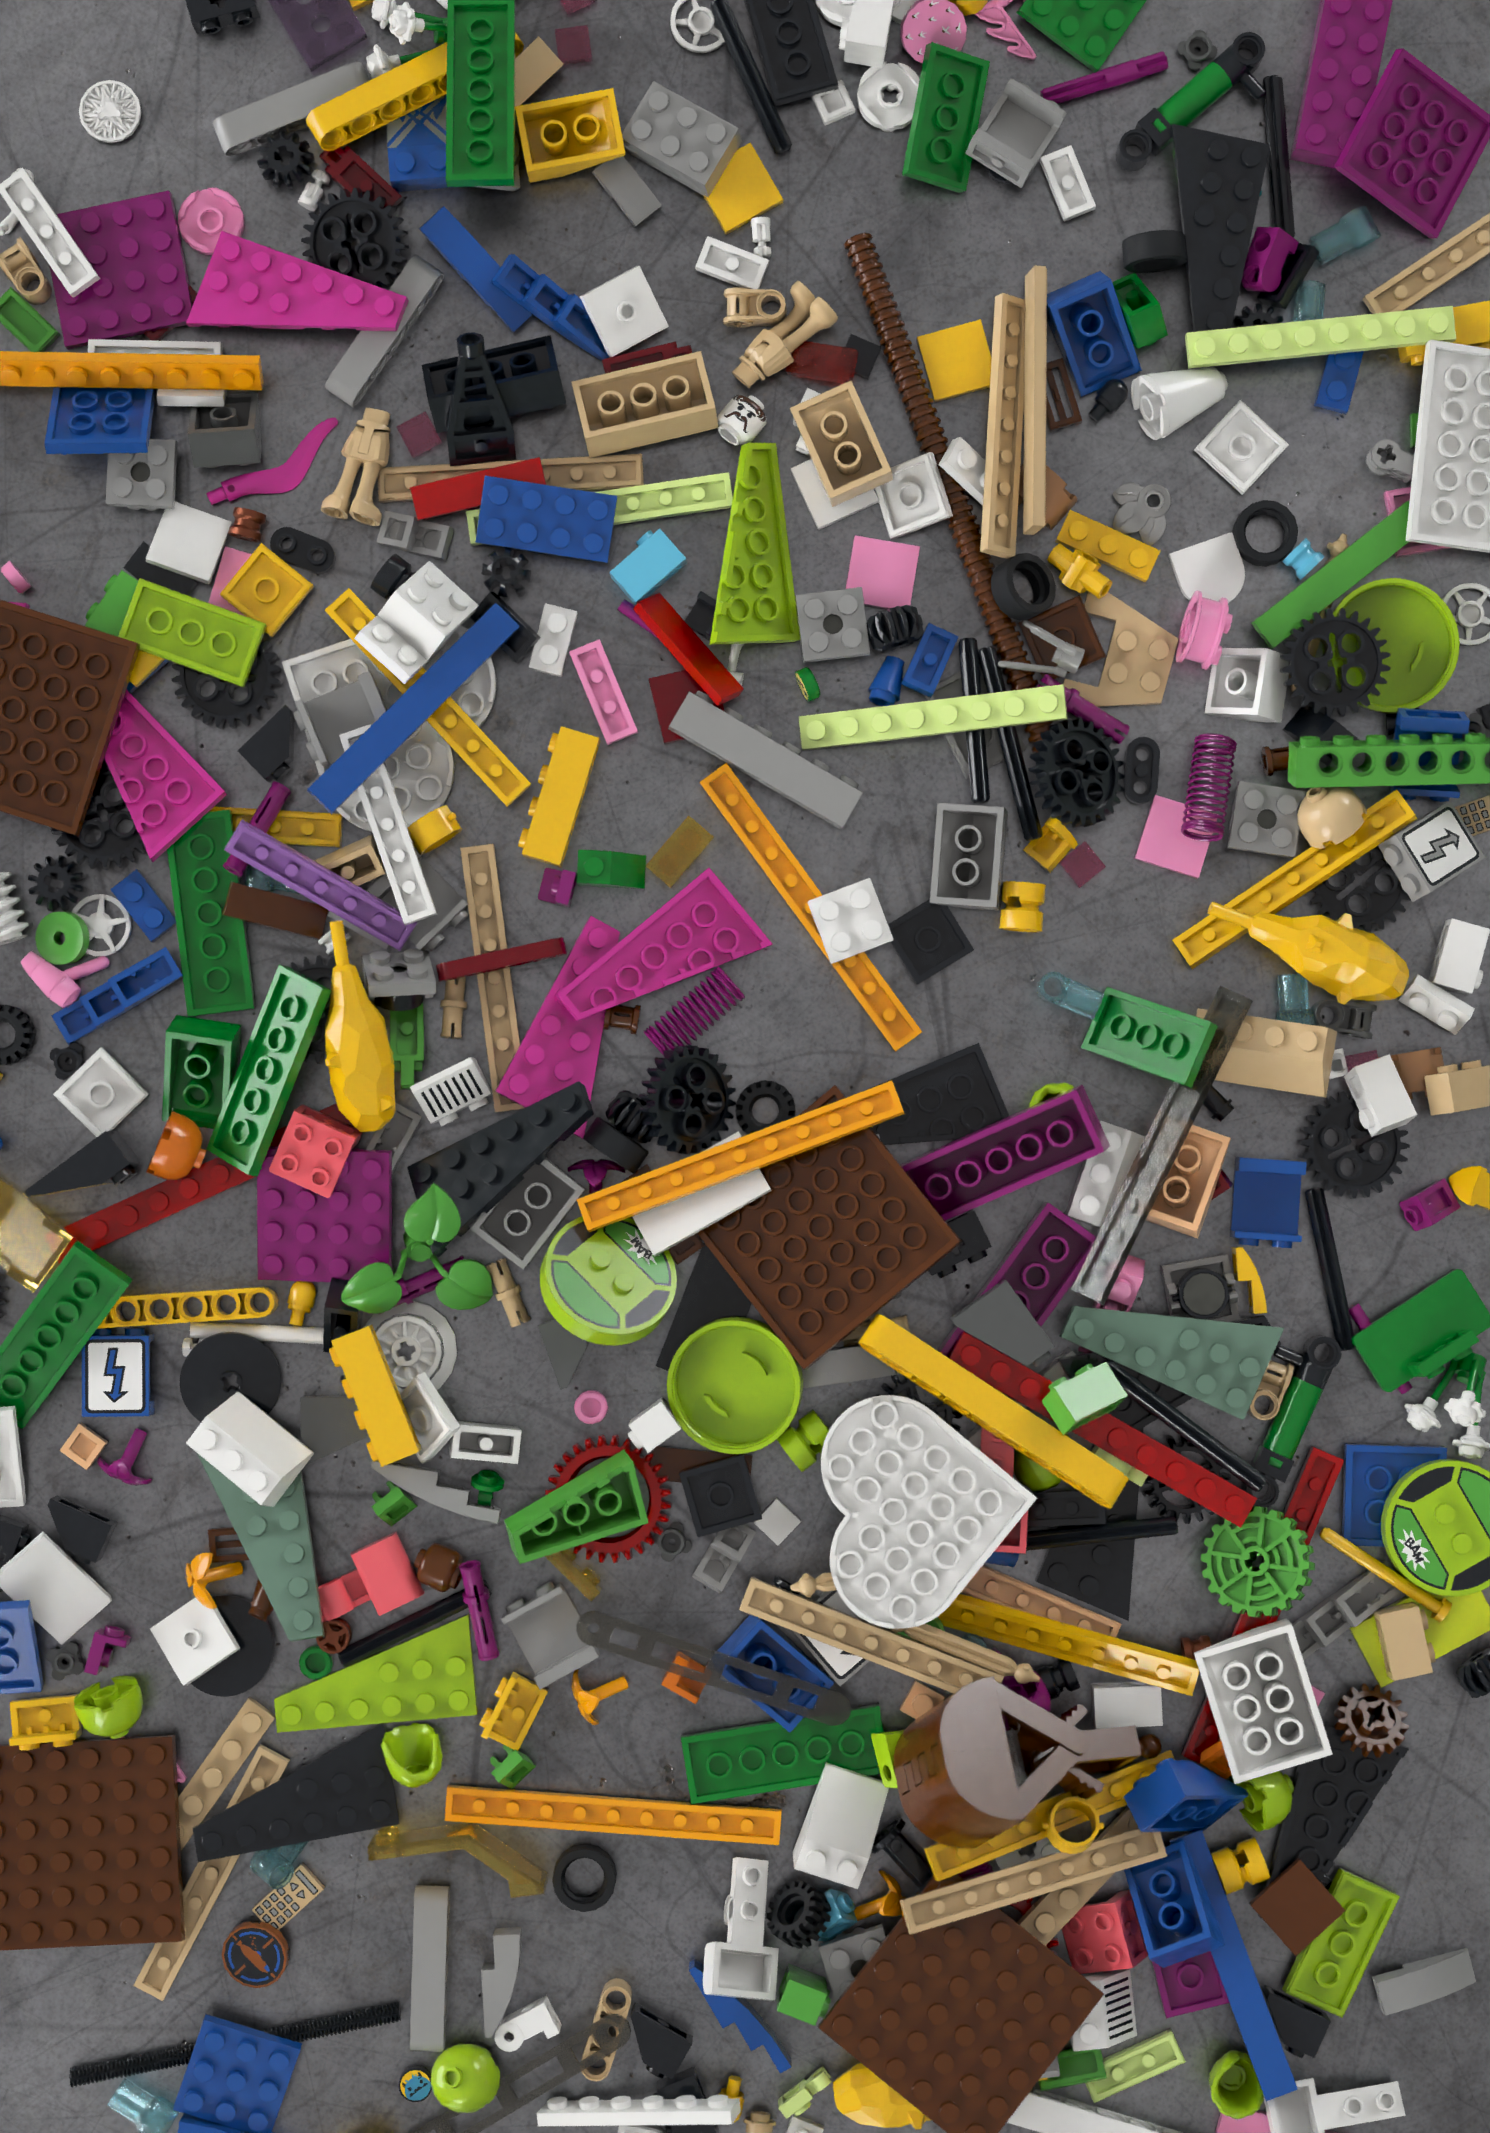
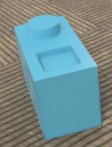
[610,528,687,605]

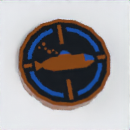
[222,1921,289,1988]

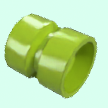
[777,1409,829,1472]

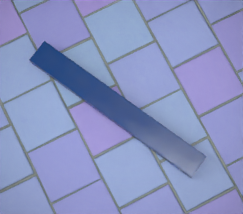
[307,603,520,814]
[1169,1828,1298,2101]

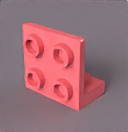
[269,1104,363,1198]
[1062,1890,1148,1974]

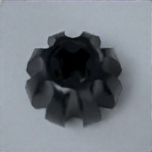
[481,548,531,597]

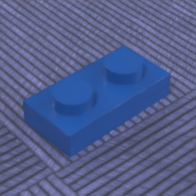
[1314,351,1364,414]
[901,623,959,698]
[110,869,176,942]

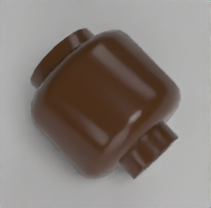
[414,1543,463,1592]

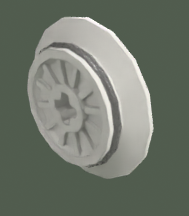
[363,1301,457,1394]

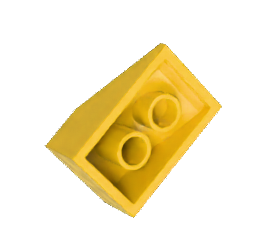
[515,88,626,183]

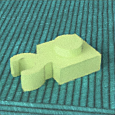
[1091,1445,1148,1487]
[778,2066,832,2119]

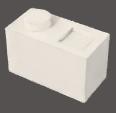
[1428,918,1490,995]
[1344,1054,1417,1137]
[627,1397,681,1453]
[448,1421,522,1464]
[1090,1681,1163,1729]

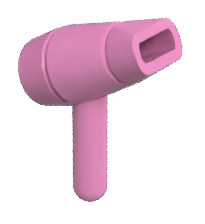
[21,951,109,1008]

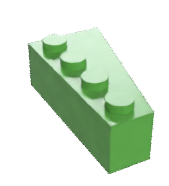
[504,1449,648,1564]

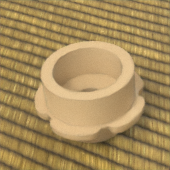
[743,2111,776,2133]

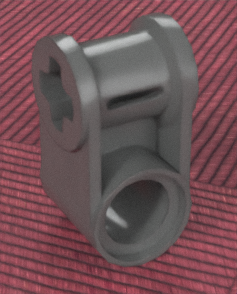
[1309,1000,1377,1039]

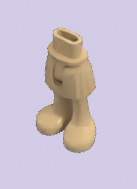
[732,280,838,388]
[321,408,391,526]

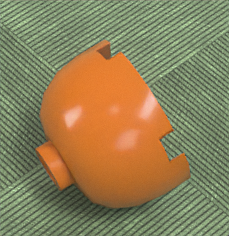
[146,1111,207,1180]

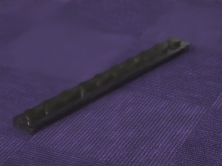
[1071,986,1253,1305]

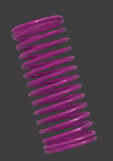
[1181,733,1237,842]
[643,966,745,1055]

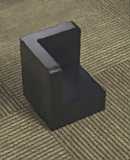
[685,591,716,641]

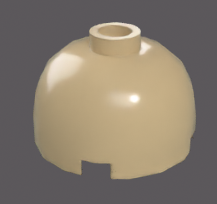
[1297,787,1367,849]

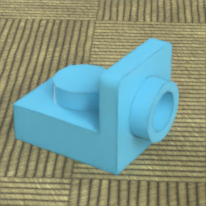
[818,1889,858,1942]

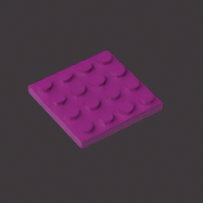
[1334,48,1490,239]
[49,190,193,350]
[257,1146,392,1282]

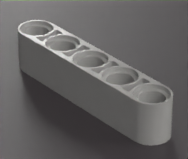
[212,62,370,156]
[325,255,444,407]
[410,1885,450,2052]

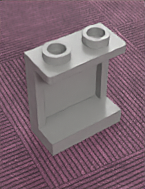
[965,79,1067,188]

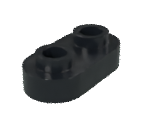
[270,527,336,574]
[1123,737,1160,804]

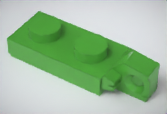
[390,1003,424,1090]

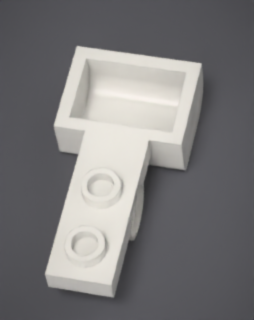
[703,1857,779,2001]
[1264,2078,1405,2133]

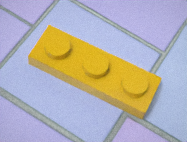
[1055,510,1161,583]

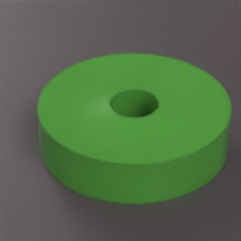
[35,911,90,965]

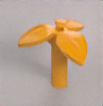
[185,1553,243,1609]
[571,1670,629,1726]
[854,1870,906,1921]

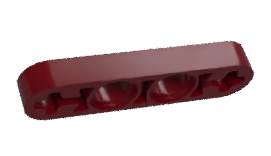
[436,937,567,982]

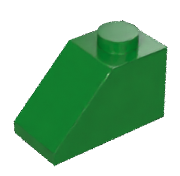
[1112,272,1168,349]
[576,849,646,889]

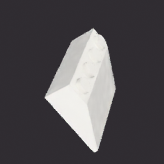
[1194,1618,1332,1784]

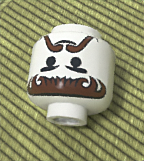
[717,395,766,445]

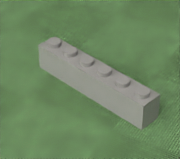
[668,691,862,829]

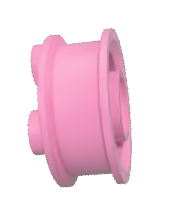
[1175,590,1233,670]

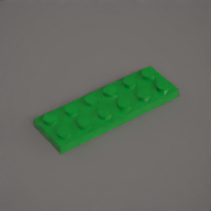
[446,0,515,187]
[167,810,256,1017]
[206,964,332,1177]
[0,1241,133,1430]
[681,1704,884,1804]

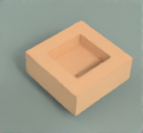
[59,1422,108,1470]
[899,1679,945,1719]

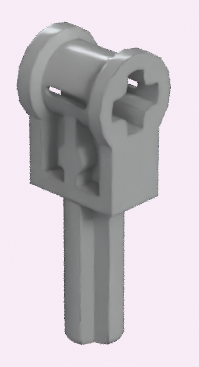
[1366,439,1414,483]

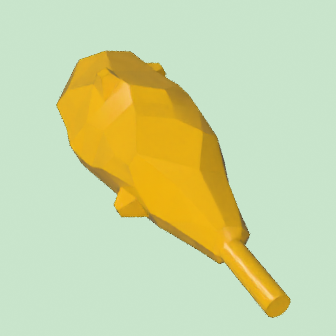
[1207,901,1409,1005]
[325,920,396,1132]
[833,2063,1048,2130]

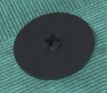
[180,1332,281,1422]
[191,1595,275,1697]

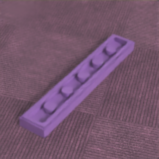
[224,819,417,951]

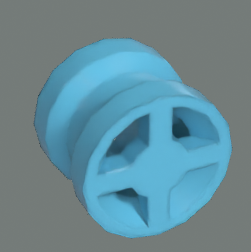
[1282,538,1325,580]

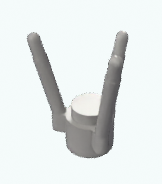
[998,620,1085,678]

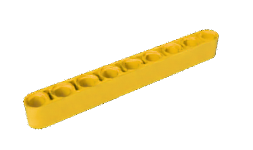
[858,1314,1129,1509]

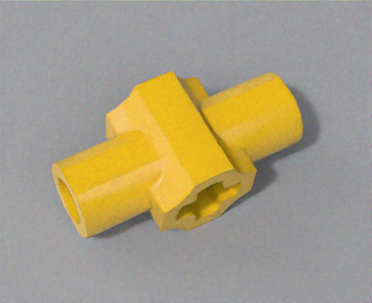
[1047,544,1112,599]

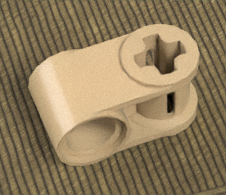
[0,236,52,305]
[723,288,787,328]
[1247,1360,1294,1420]

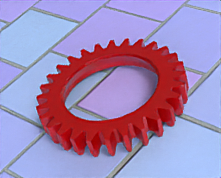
[545,1435,672,1563]

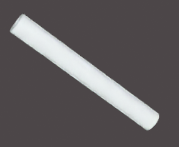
[190,1322,324,1344]

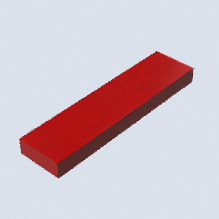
[410,457,546,521]
[633,593,744,706]

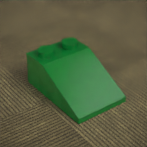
[162,1015,242,1129]

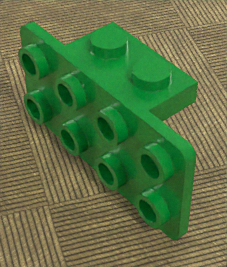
[1352,1269,1490,1392]

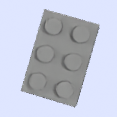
[622,81,742,197]
[470,1158,586,1270]

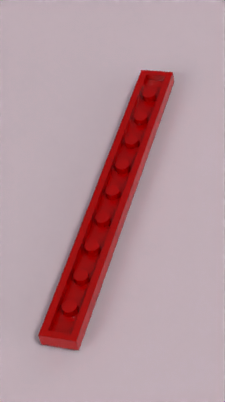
[46,1103,355,1264]
[948,1331,1258,1528]
[1182,1446,1344,1764]

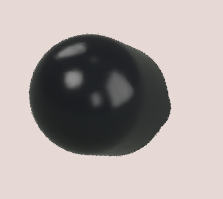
[1088,379,1128,422]

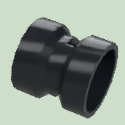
[1036,1659,1081,1700]

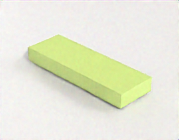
[1085,2028,1186,2103]

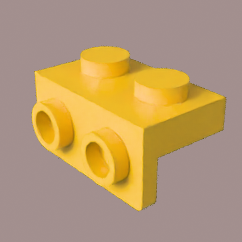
[479,1672,549,1751]
[9,1694,82,1750]

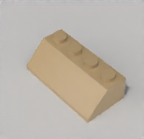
[571,351,718,458]
[1196,1008,1337,1098]

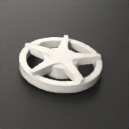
[670,0,725,53]
[1442,583,1490,646]
[72,894,132,957]

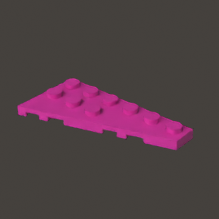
[186,231,409,331]
[104,689,227,862]
[555,868,773,1021]
[495,916,620,1139]

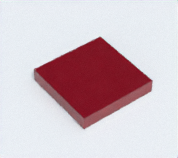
[648,670,725,744]

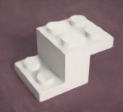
[354,561,479,684]

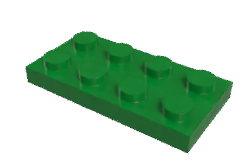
[902,42,990,193]
[1081,987,1218,1088]

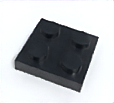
[888,899,974,985]
[679,1454,762,1537]

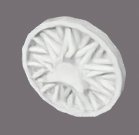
[79,80,142,143]

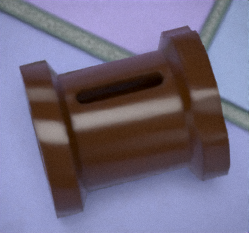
[1261,746,1289,776]
[603,1005,641,1035]

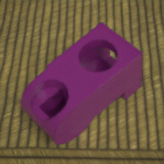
[1242,227,1299,292]

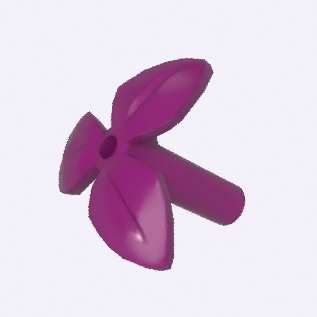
[567,1159,625,1194]
[97,1428,152,1486]

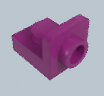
[538,868,577,908]
[1399,1178,1461,1231]
[84,1625,132,1675]

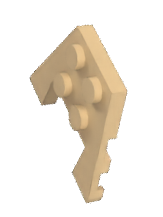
[1063,591,1179,707]

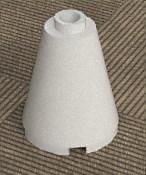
[1131,367,1228,440]

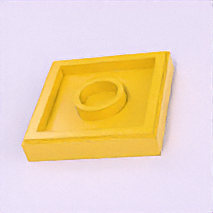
[704,142,783,235]
[916,319,991,403]
[219,543,314,638]

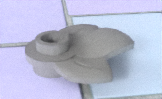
[1112,482,1171,546]

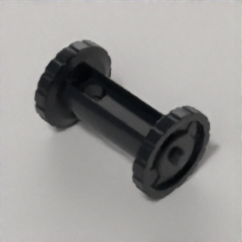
[871,1817,934,1896]

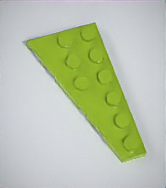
[709,443,800,645]
[274,1613,478,1733]

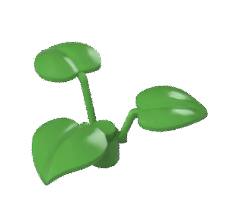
[341,1184,493,1314]

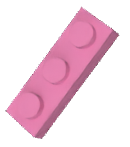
[569,639,638,745]

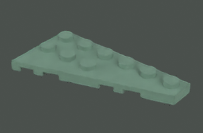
[1059,1306,1284,1420]
[197,1436,325,1642]

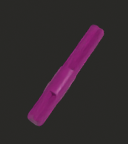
[1040,52,1168,104]

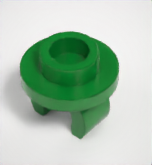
[471,1470,504,1507]

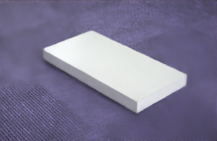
[632,1131,772,1256]

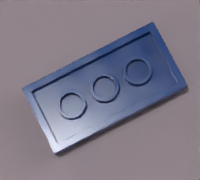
[475,476,617,563]

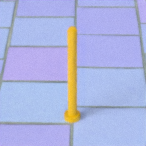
[1319,1527,1452,1622]

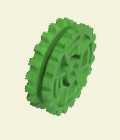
[1201,1506,1315,1617]

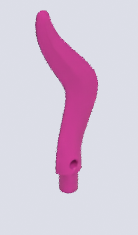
[206,418,338,505]

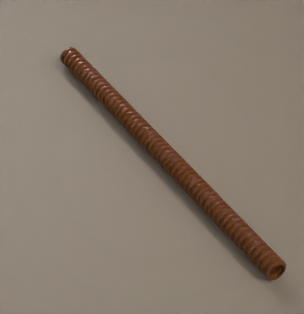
[844,233,1053,753]

